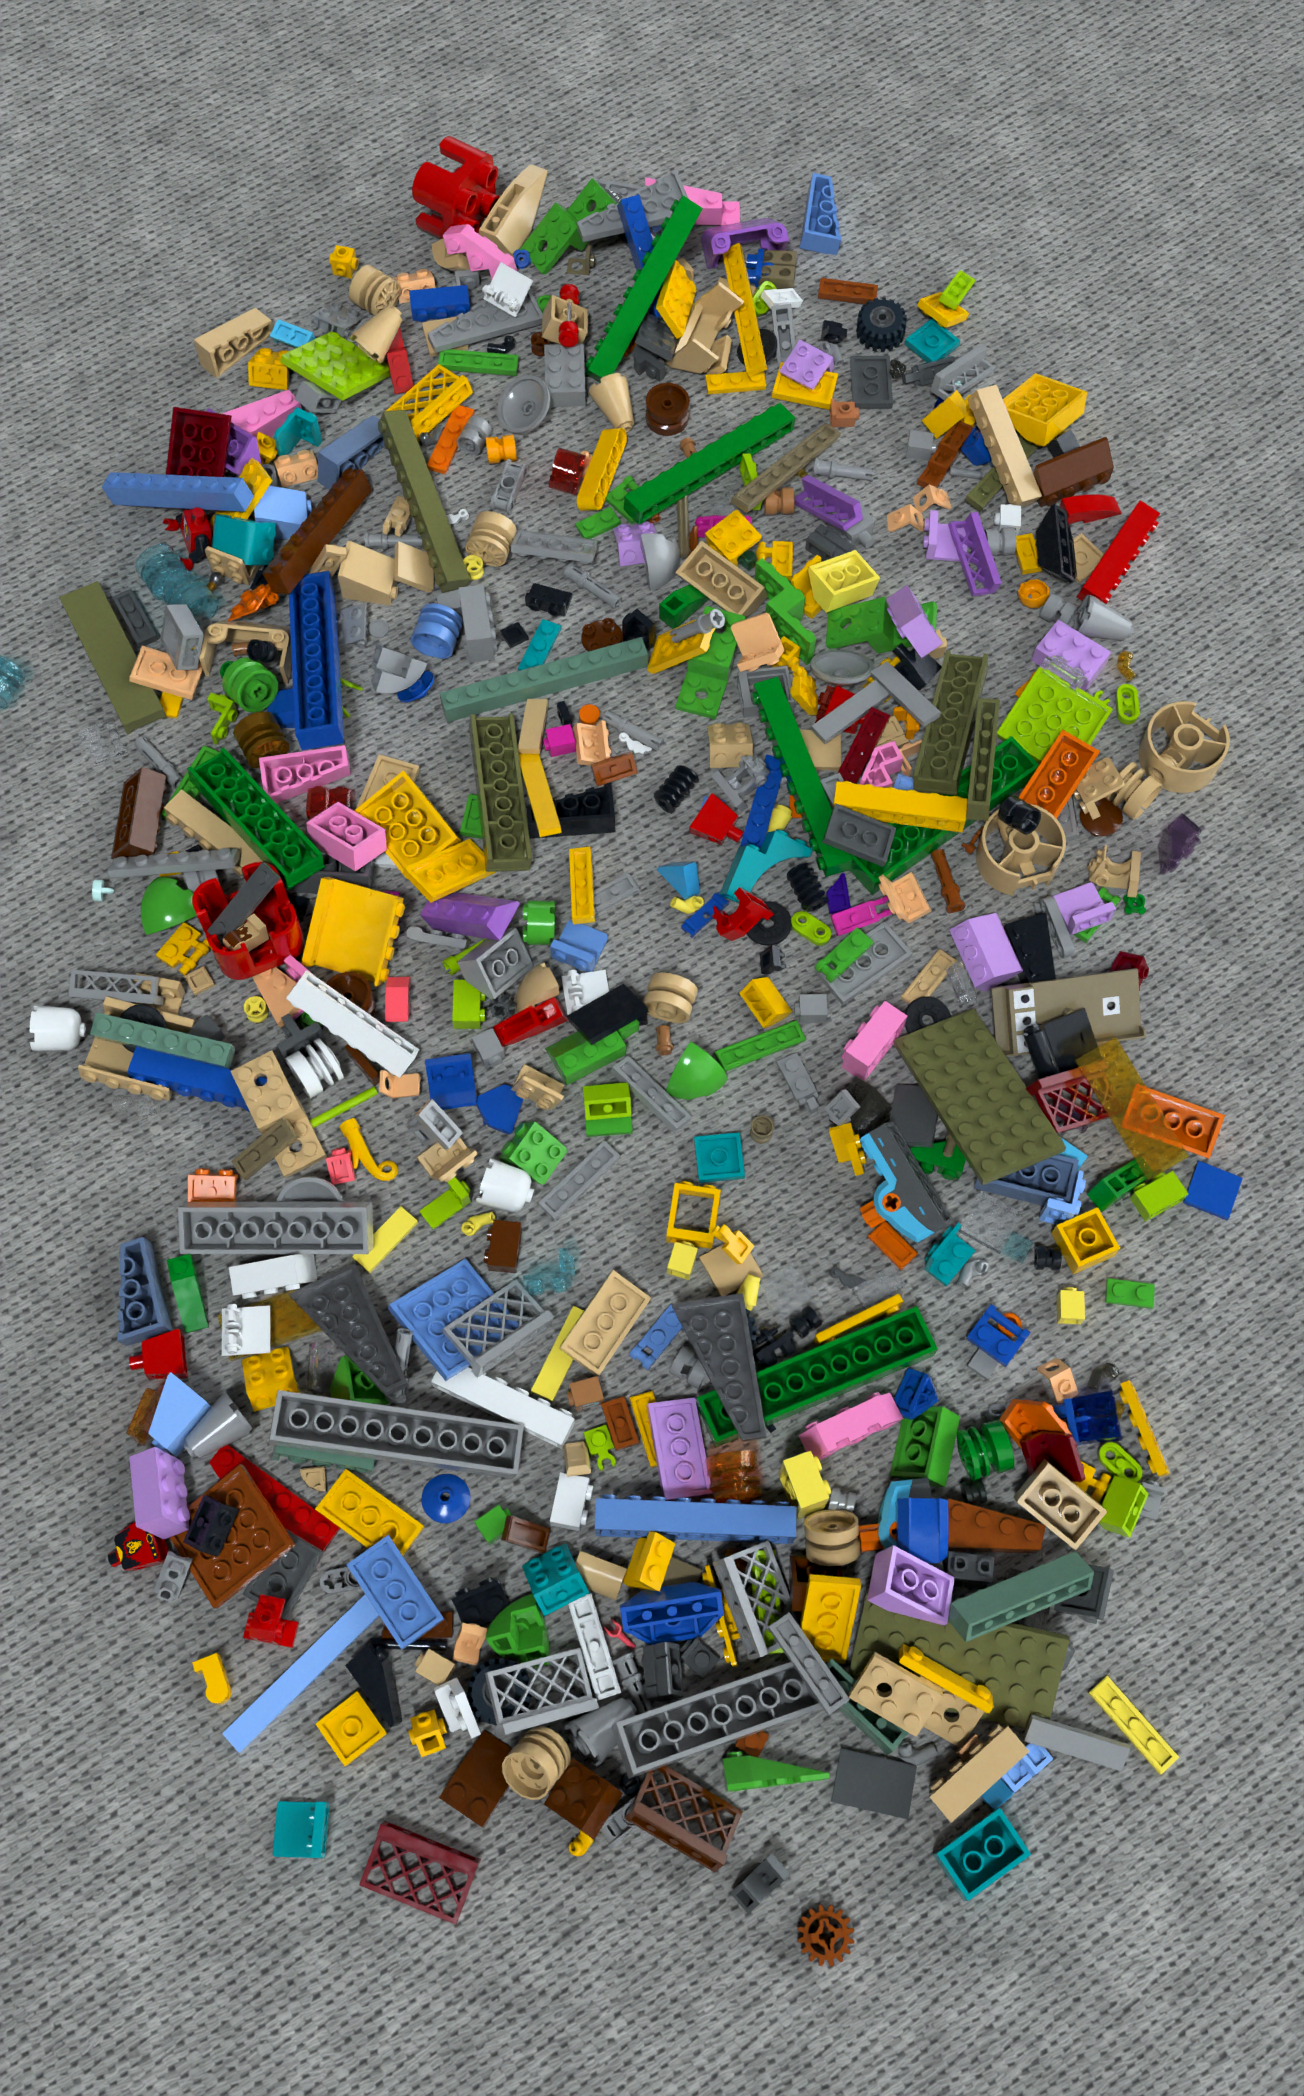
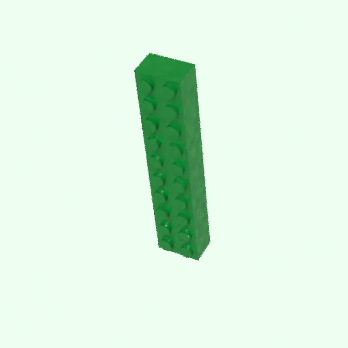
[850,736,1039,895]
[696,1306,938,1448]

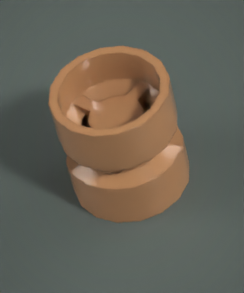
[764,487,794,515]

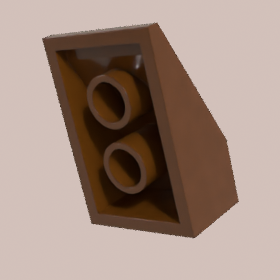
[439,1730,512,1828]

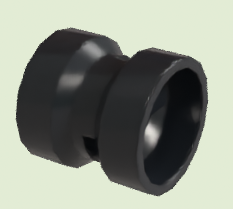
[247,639,277,663]
[1034,1246,1062,1271]
[789,1306,822,1339]

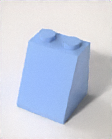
[254,485,312,540]
[148,1372,211,1457]

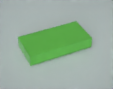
[585,1116,632,1137]

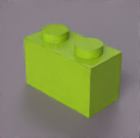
[452,980,486,1029]
[583,1082,632,1120]
[1130,1171,1188,1222]
[1099,1475,1149,1538]

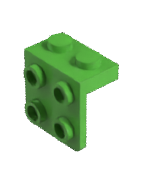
[498,1121,567,1185]

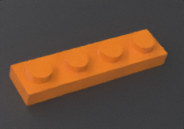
[427,405,475,475]

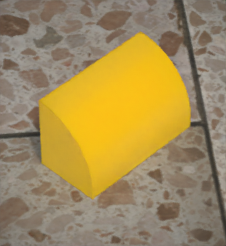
[922,390,967,439]
[739,977,793,1028]

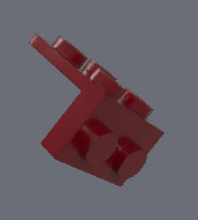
[1019,1431,1085,1482]

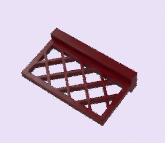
[1026,1060,1124,1134]
[359,1821,481,1925]

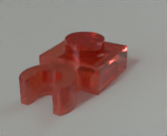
[815,685,835,723]

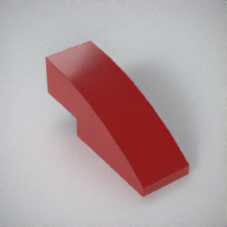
[1059,494,1122,524]
[493,997,568,1047]

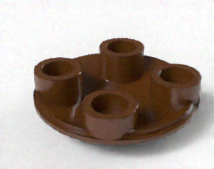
[581,618,623,652]
[1080,798,1123,837]

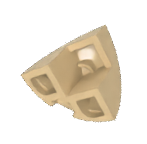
[432,238,470,271]
[515,962,559,1013]

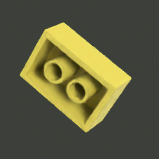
[778,1451,831,1520]

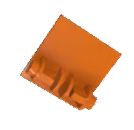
[228,584,278,621]

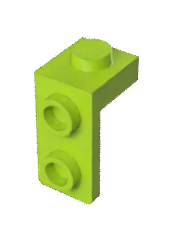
[207,692,238,745]
[420,1177,471,1229]

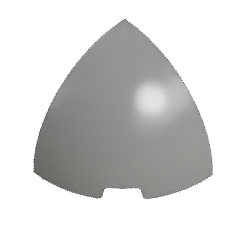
[640,533,681,591]
[371,644,428,693]

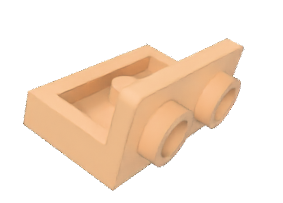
[393,269,436,303]
[274,450,318,487]
[573,720,611,766]

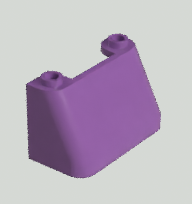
[701,218,789,269]

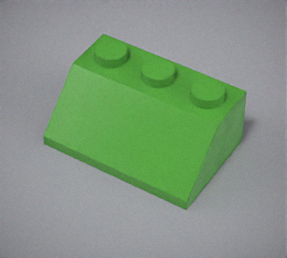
[545,1031,626,1086]
[890,1406,960,1487]

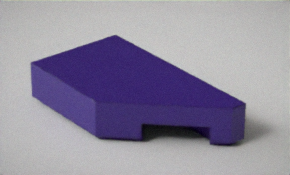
[826,873,851,914]

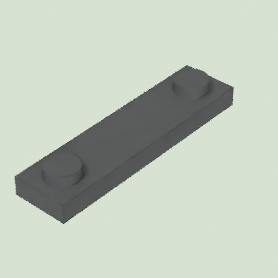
[207,862,281,946]

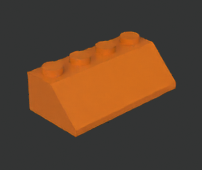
[1018,729,1100,819]
[1120,1084,1225,1159]

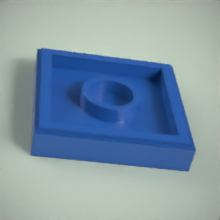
[1183,1161,1243,1220]

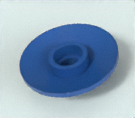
[397,671,434,702]
[421,1474,471,1523]

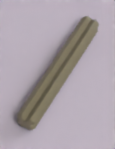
[677,496,690,558]

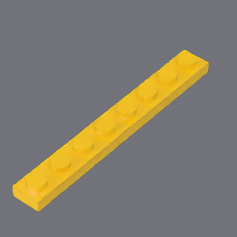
[722,243,767,377]

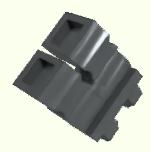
[942,1552,994,1589]

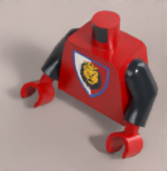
[163,507,211,572]

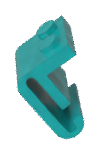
[212,514,276,565]

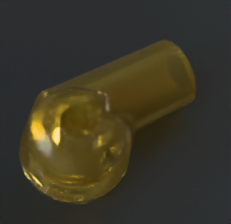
[1116,651,1136,682]

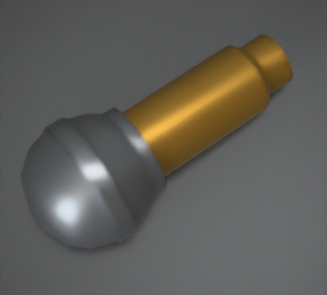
[200,572,224,600]

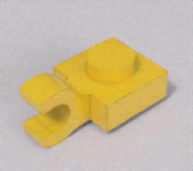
[711,1224,754,1264]

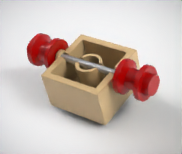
[542,284,588,347]

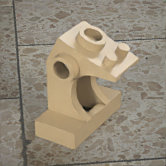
[1087,845,1141,898]

